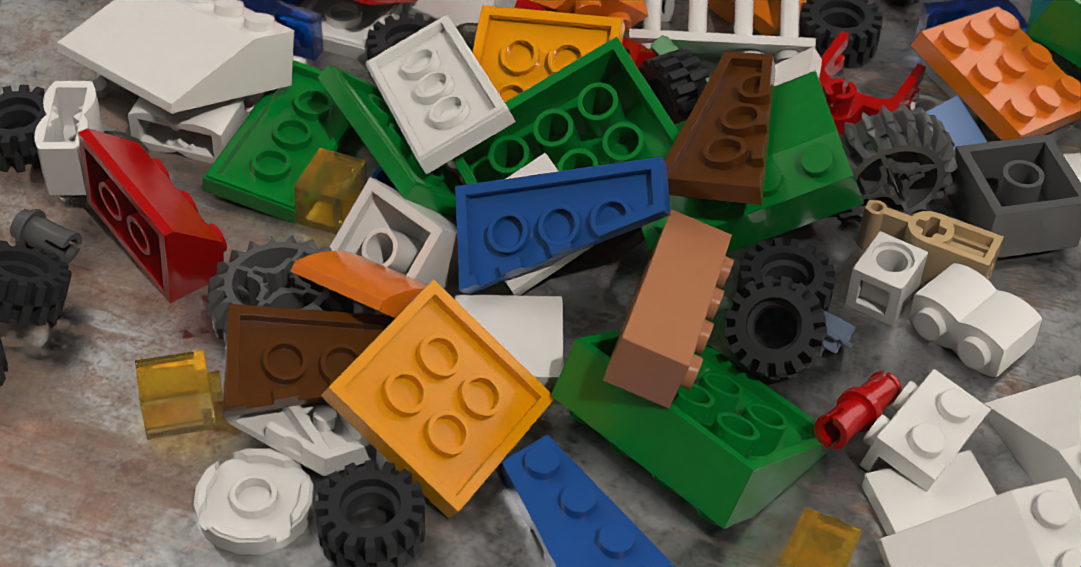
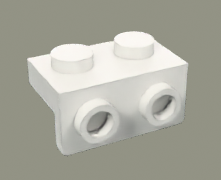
[860,369,991,492]

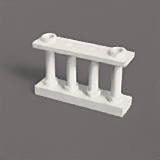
[628,0,816,65]

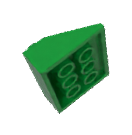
[452,36,680,184]
[642,70,864,254]
[551,328,838,529]

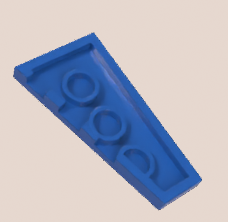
[455,157,670,295]
[501,435,675,567]

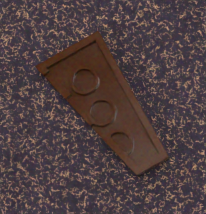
[665,51,776,205]
[223,304,396,418]

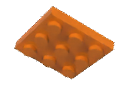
[911,6,1081,140]

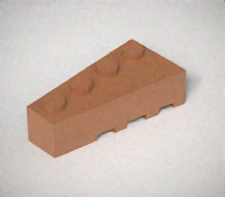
[603,209,734,408]

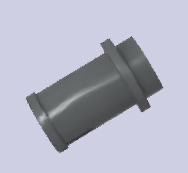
[10,209,82,264]

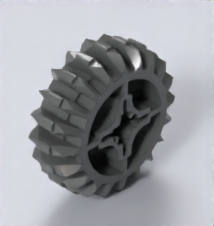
[838,103,958,224]
[206,235,354,342]

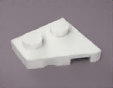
[224,401,377,476]

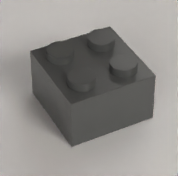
[944,134,1081,258]

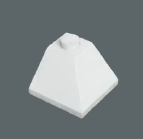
[330,177,458,311]

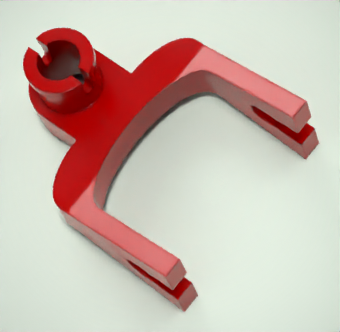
[819,31,926,134]

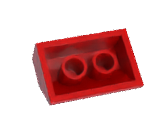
[78,128,227,304]

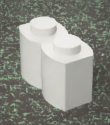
[35,81,104,196]
[128,97,245,163]
[908,263,1042,378]

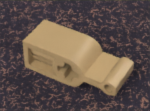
[857,200,1004,283]

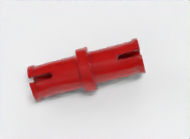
[814,371,902,450]

